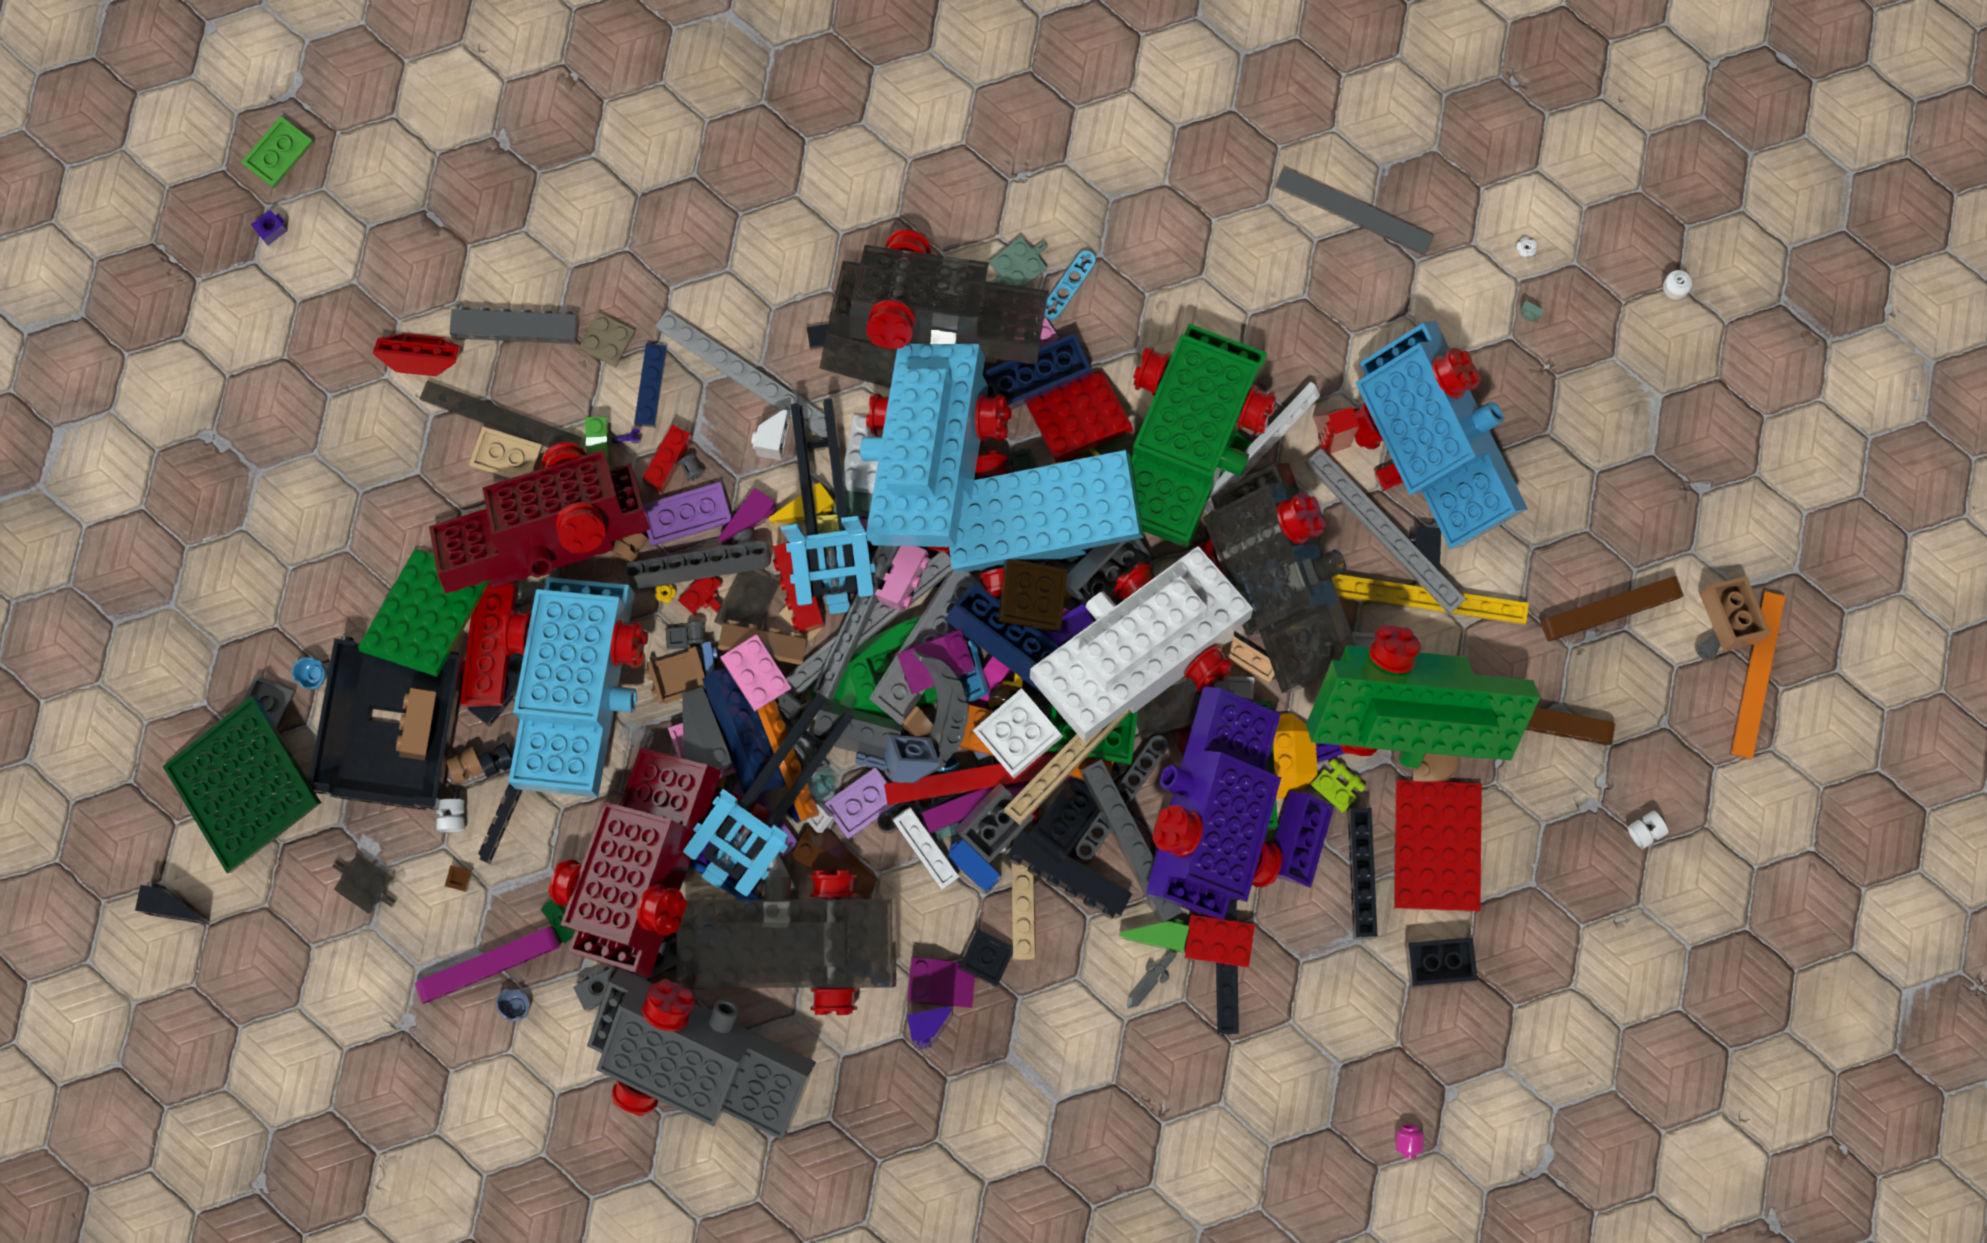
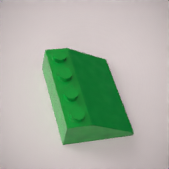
[1047,703,1138,764]

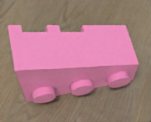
[875,546,930,613]

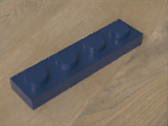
[634,343,667,428]

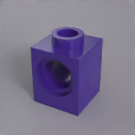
[251,209,287,246]

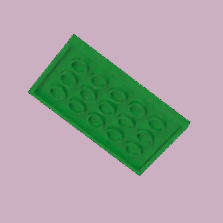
[358,549,489,677]

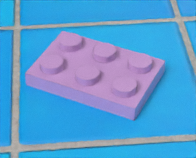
[823,767,899,840]

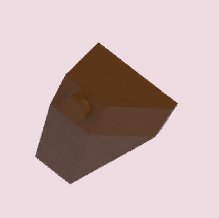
[791,825,877,899]

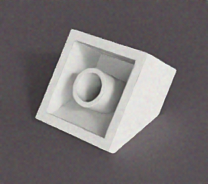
[751,410,790,461]

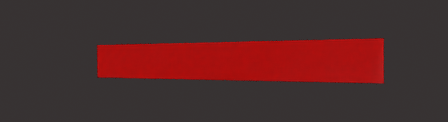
[884,754,1054,805]

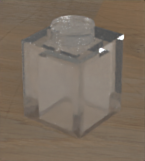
[618,718,654,749]

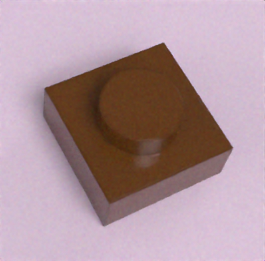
[444,865,472,892]

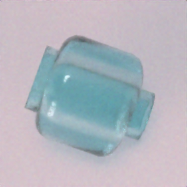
[808,774,836,803]

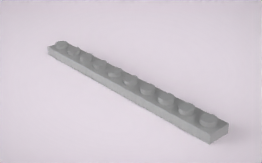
[655,310,838,440]
[1305,449,1465,615]
[785,552,952,698]

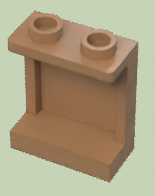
[645,647,706,705]

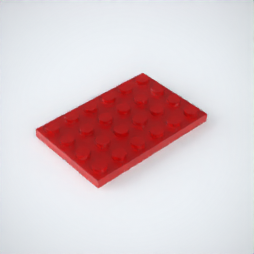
[1394,780,1482,912]

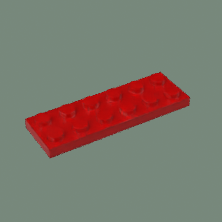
[460,584,517,707]

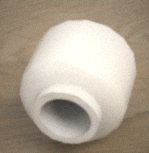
[1663,270,1692,300]

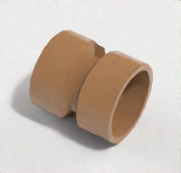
[611,533,648,563]
[447,747,484,784]

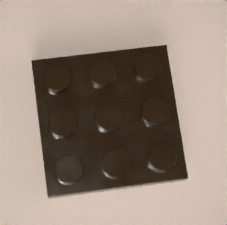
[998,559,1068,633]

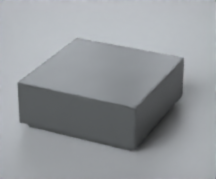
[665,626,688,650]

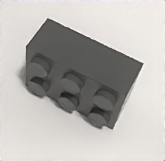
[955,783,1034,863]

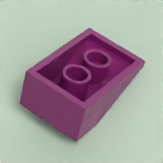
[897,629,975,694]
[907,957,975,1008]

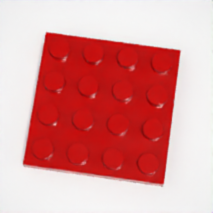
[1026,370,1133,463]

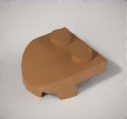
[1413,754,1459,782]

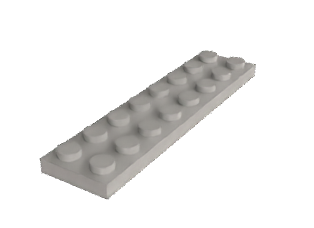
[869,570,984,724]

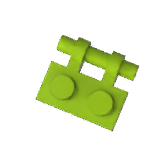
[1310,759,1366,814]

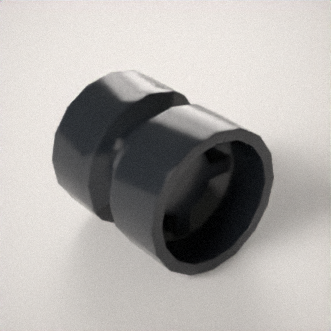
[477,742,513,779]

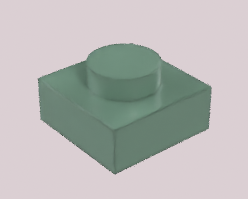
[1519,300,1544,323]

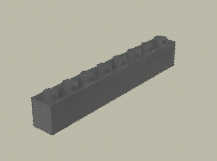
[1079,759,1182,922]

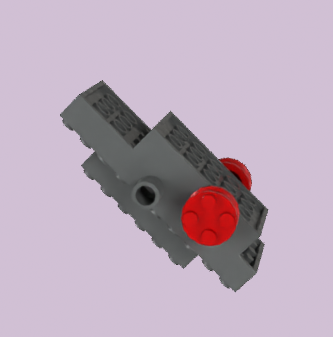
[587,968,816,1140]

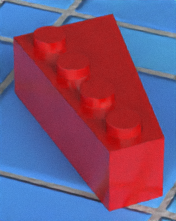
[1313,407,1359,455]
[772,541,825,634]

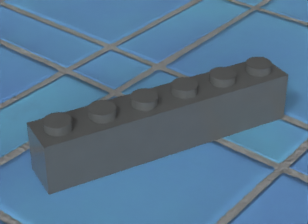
[450,307,579,344]

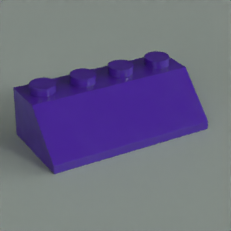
[1273,791,1334,888]
[907,1006,952,1050]

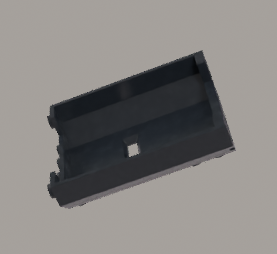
[309,636,464,810]

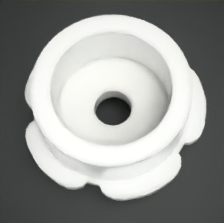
[1516,237,1537,257]

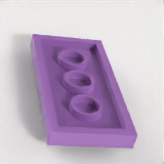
[644,482,731,546]

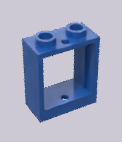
[948,840,1001,894]

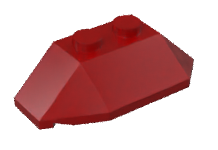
[373,333,460,377]

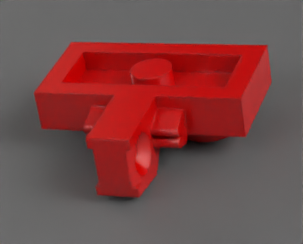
[678,577,723,615]

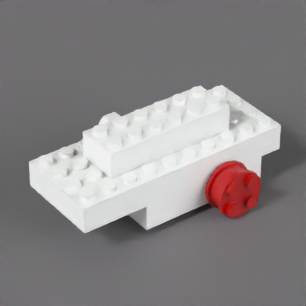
[1030,546,1253,742]

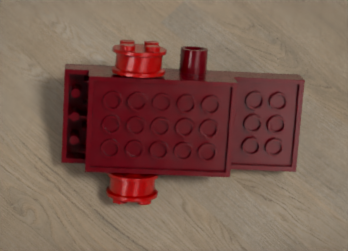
[429,442,650,594]
[548,748,721,978]

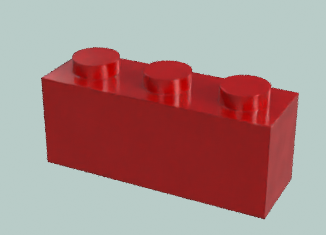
[642,425,693,494]

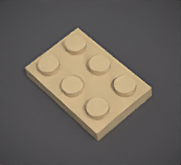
[469,426,543,479]

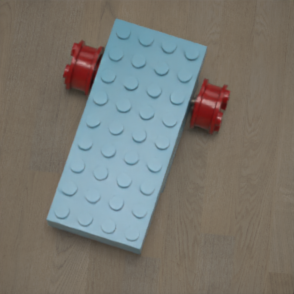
[949,450,1144,601]

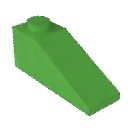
[585,416,610,465]
[1119,919,1189,953]

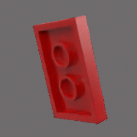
[1185,915,1255,968]

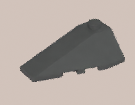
[682,687,732,771]

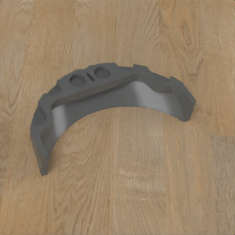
[885,650,968,783]

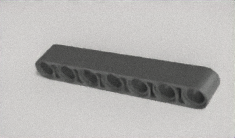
[624,541,771,589]
[1076,735,1168,862]

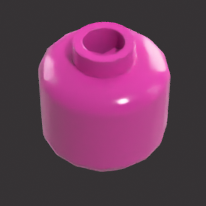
[1396,1125,1424,1158]

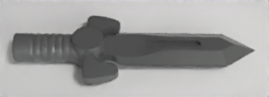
[1127,950,1177,1009]

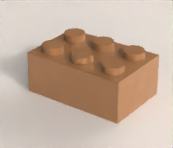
[1700,576,1770,652]
[396,688,436,761]

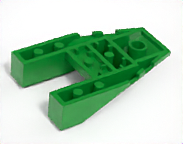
[808,617,937,720]

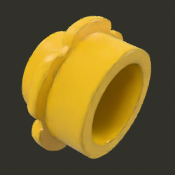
[655,584,676,603]

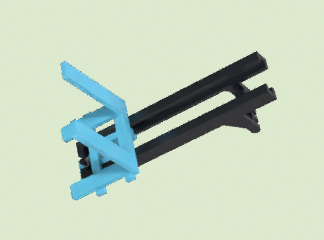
[780,399,876,614]
[683,693,853,896]

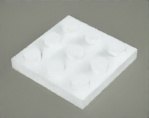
[973,688,1063,778]

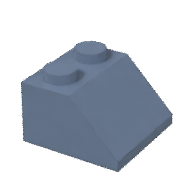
[884,735,940,783]

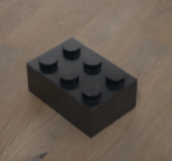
[1405,937,1478,988]

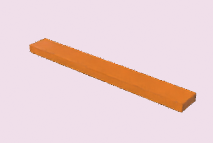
[1730,591,1786,759]

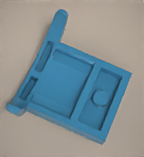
[957,640,990,704]

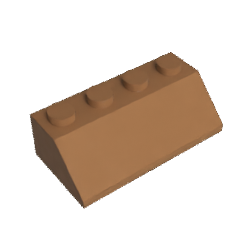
[718,620,806,665]

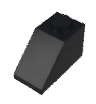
[1410,526,1441,571]

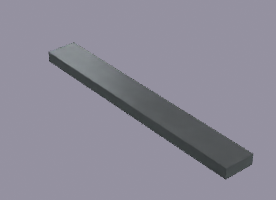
[1275,167,1434,256]
[812,545,900,700]

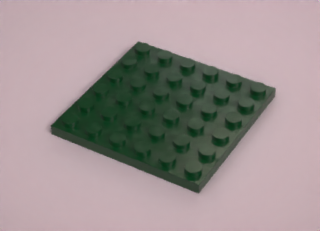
[162,695,321,874]

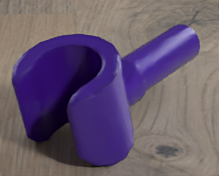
[612,429,641,444]

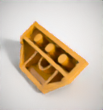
[1273,713,1318,799]

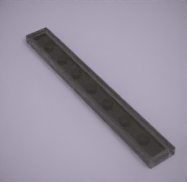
[419,380,582,448]

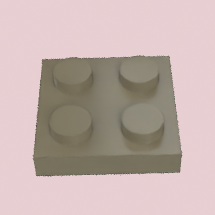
[578,312,635,368]

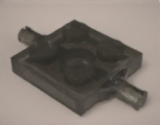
[332,854,397,914]

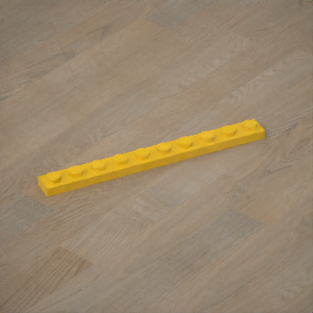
[1316,573,1529,625]

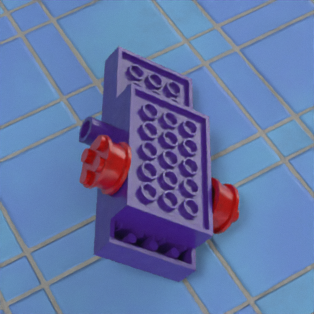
[1146,687,1283,920]

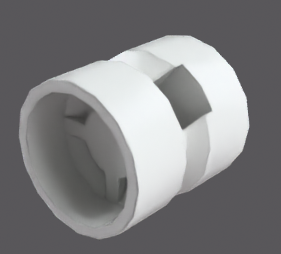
[436,799,465,832]
[1627,810,1668,850]

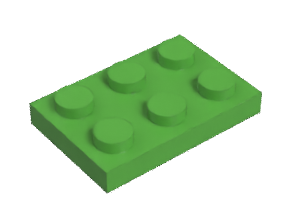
[241,116,314,189]

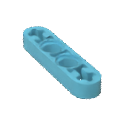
[1043,251,1095,321]

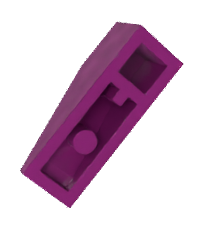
[718,488,777,545]

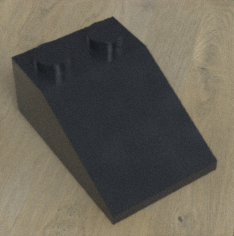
[135,882,210,925]

